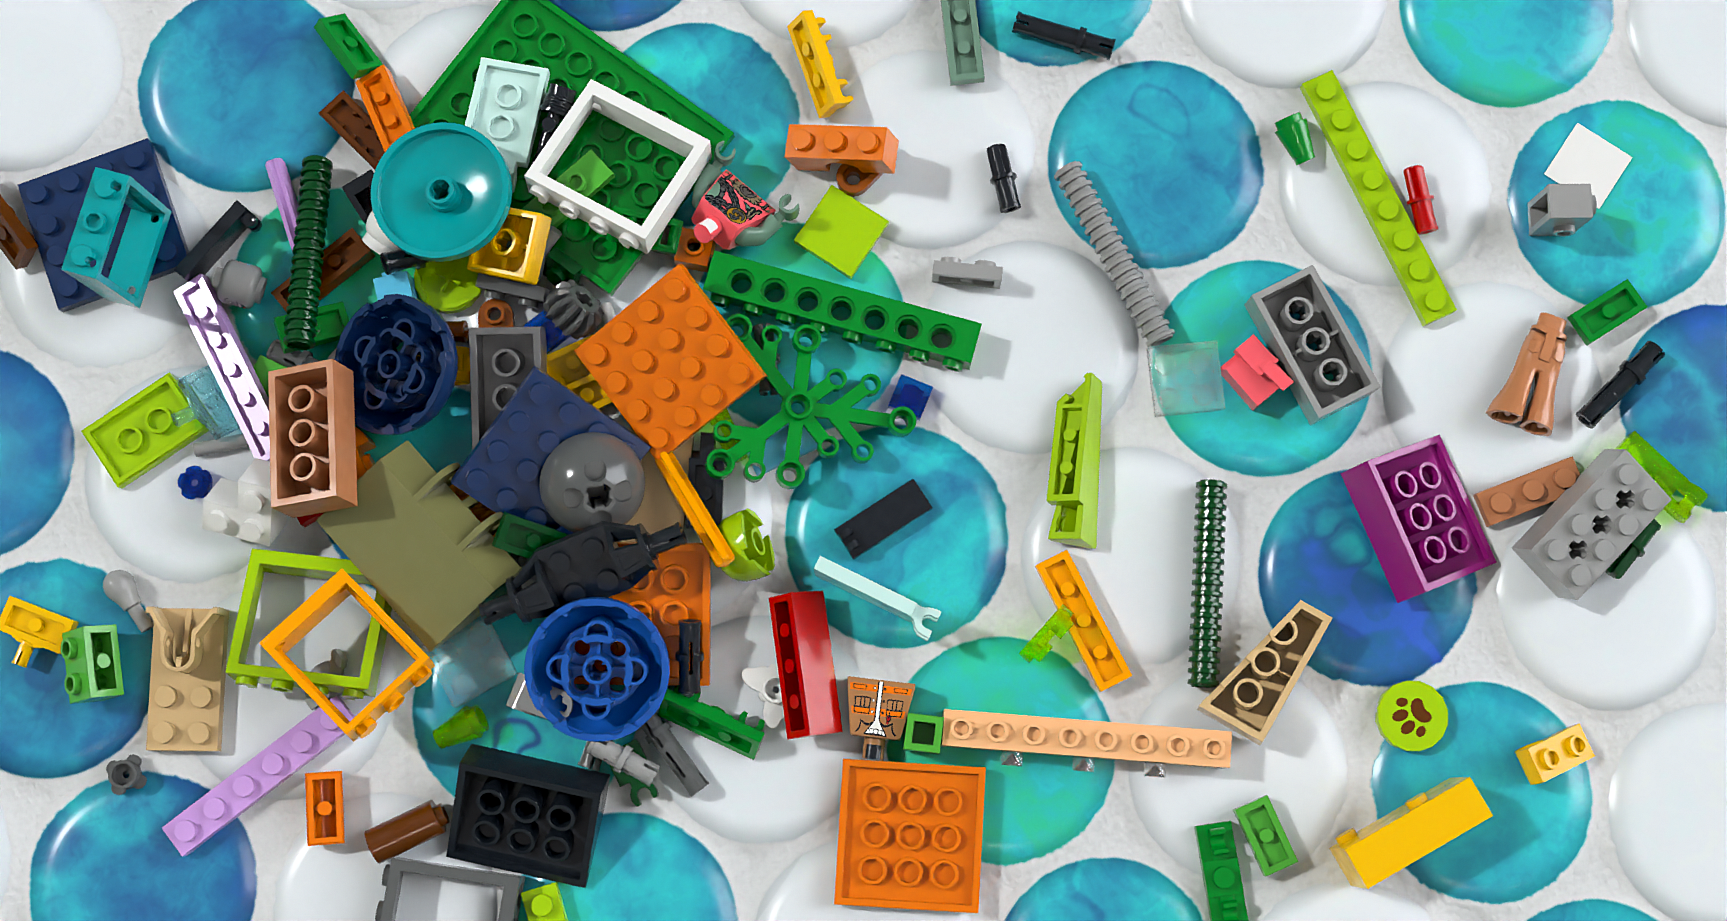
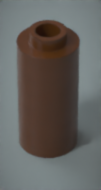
[364,800,450,864]

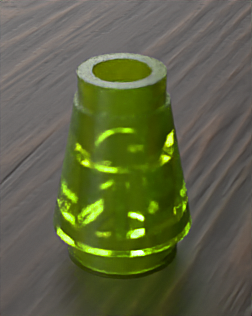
[433,705,489,749]

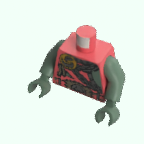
[691,141,800,250]

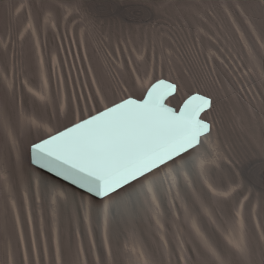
[465,57,550,192]
[814,556,941,641]

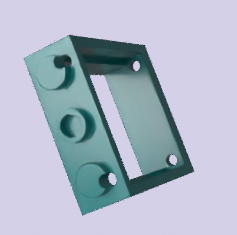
[61,167,172,309]

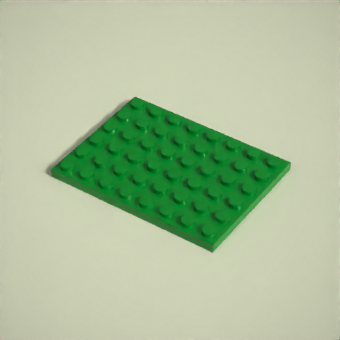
[410,0,735,297]

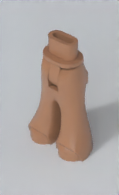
[1485,313,1567,437]

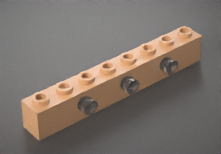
[941,709,1232,778]

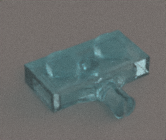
[171,365,240,440]

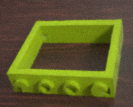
[225,548,392,700]

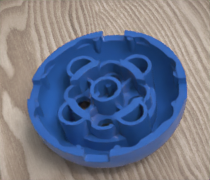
[524,597,670,742]

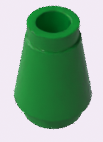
[1274,112,1315,166]

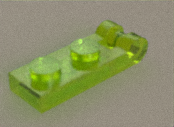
[1615,431,1708,523]

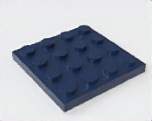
[17,138,189,313]
[451,365,651,534]

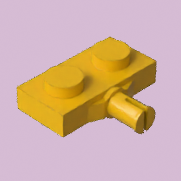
[0,596,79,668]

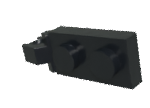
[686,432,725,529]

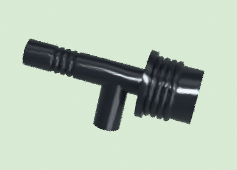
[532,83,577,164]

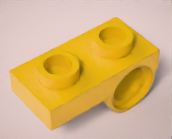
[1515,723,1595,785]

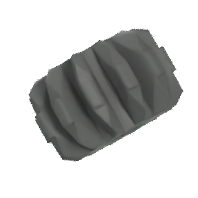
[543,279,604,340]

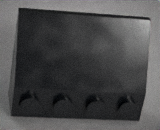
[446,744,610,888]

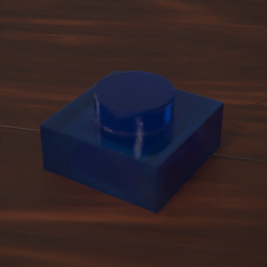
[523,310,571,354]
[888,374,933,421]

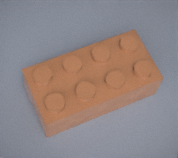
[268,359,358,518]

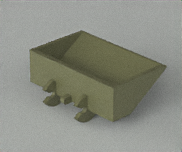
[316,440,521,652]

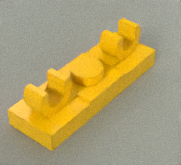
[787,10,853,118]

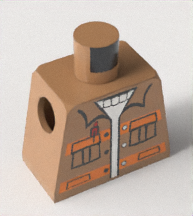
[847,676,915,761]

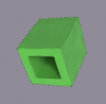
[903,713,944,754]

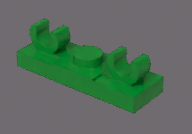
[658,685,765,760]
[1194,821,1249,921]

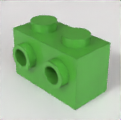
[61,624,124,704]

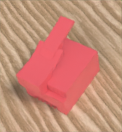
[1218,334,1294,411]

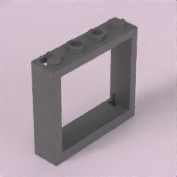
[375,857,526,921]

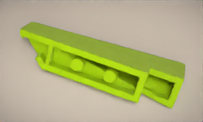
[1046,373,1102,549]

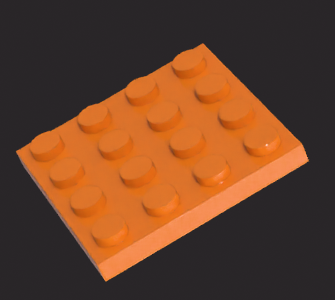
[574,264,767,460]
[574,542,711,686]
[834,759,986,913]

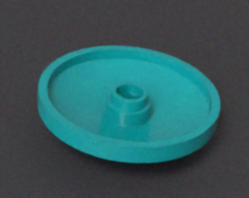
[371,122,512,262]

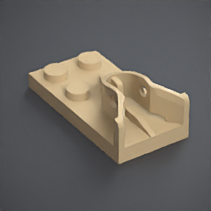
[145,606,229,751]

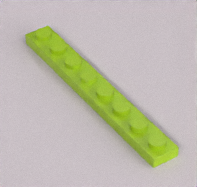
[1300,70,1457,327]

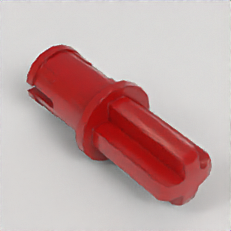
[1403,165,1439,235]

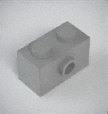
[1527,184,1597,236]

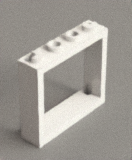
[524,79,712,254]

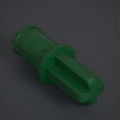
[1605,519,1661,579]

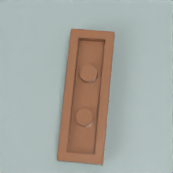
[1473,456,1580,527]

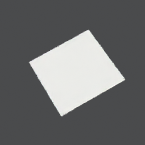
[1544,123,1632,209]

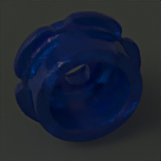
[178,466,213,500]

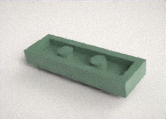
[940,0,985,86]

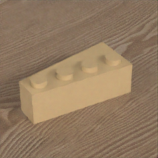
[1197,600,1332,746]

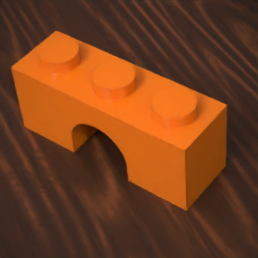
[784,124,899,174]

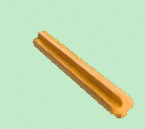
[655,452,735,568]

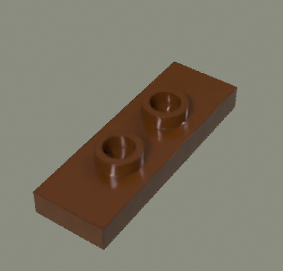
[318,90,385,170]

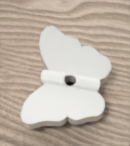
[742,664,784,729]

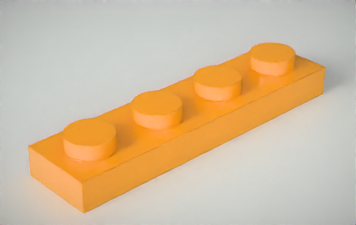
[1035,550,1132,693]

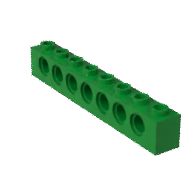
[703,250,982,372]

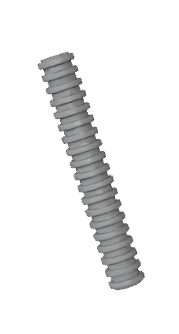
[1054,161,1175,348]

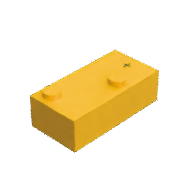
[1329,777,1493,889]

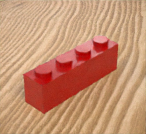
[769,591,843,740]

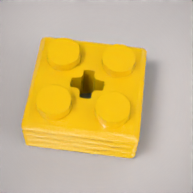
[467,207,552,285]

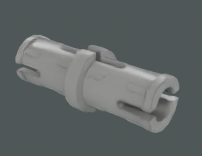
[586,740,660,787]

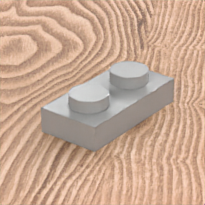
[932,257,1003,289]

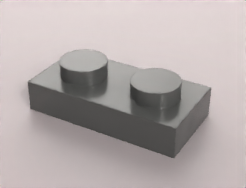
[475,273,550,309]

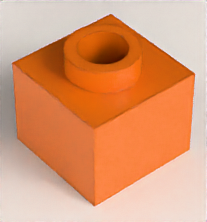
[674,227,716,273]

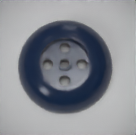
[334,294,458,435]

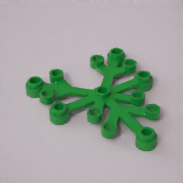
[705,314,917,489]

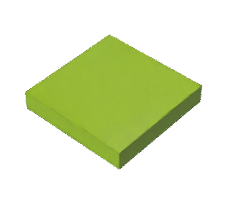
[794,185,889,279]

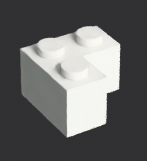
[202,458,287,547]

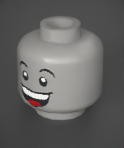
[212,260,267,309]

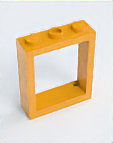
[259,568,435,742]

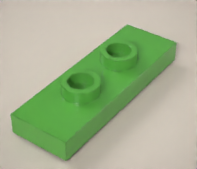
[522,149,615,228]

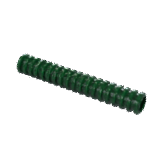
[283,155,333,351]
[1187,479,1227,688]

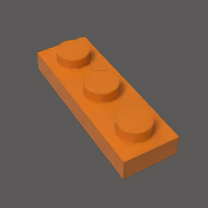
[355,64,415,152]

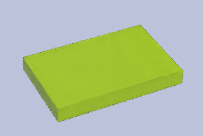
[81,372,210,489]

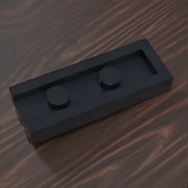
[174,200,262,282]
[834,479,932,560]

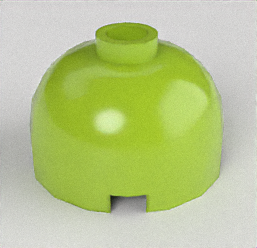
[711,508,775,582]

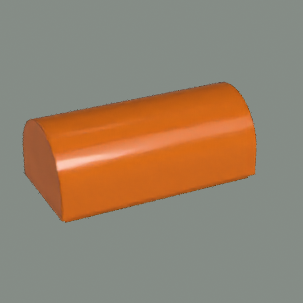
[305,771,345,846]

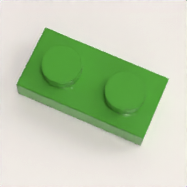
[1233,795,1298,876]

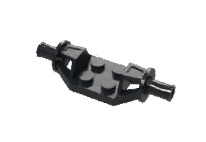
[479,521,688,626]

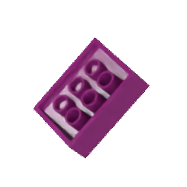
[1341,434,1497,603]

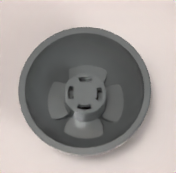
[539,432,645,533]

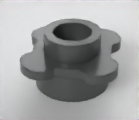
[106,754,147,795]

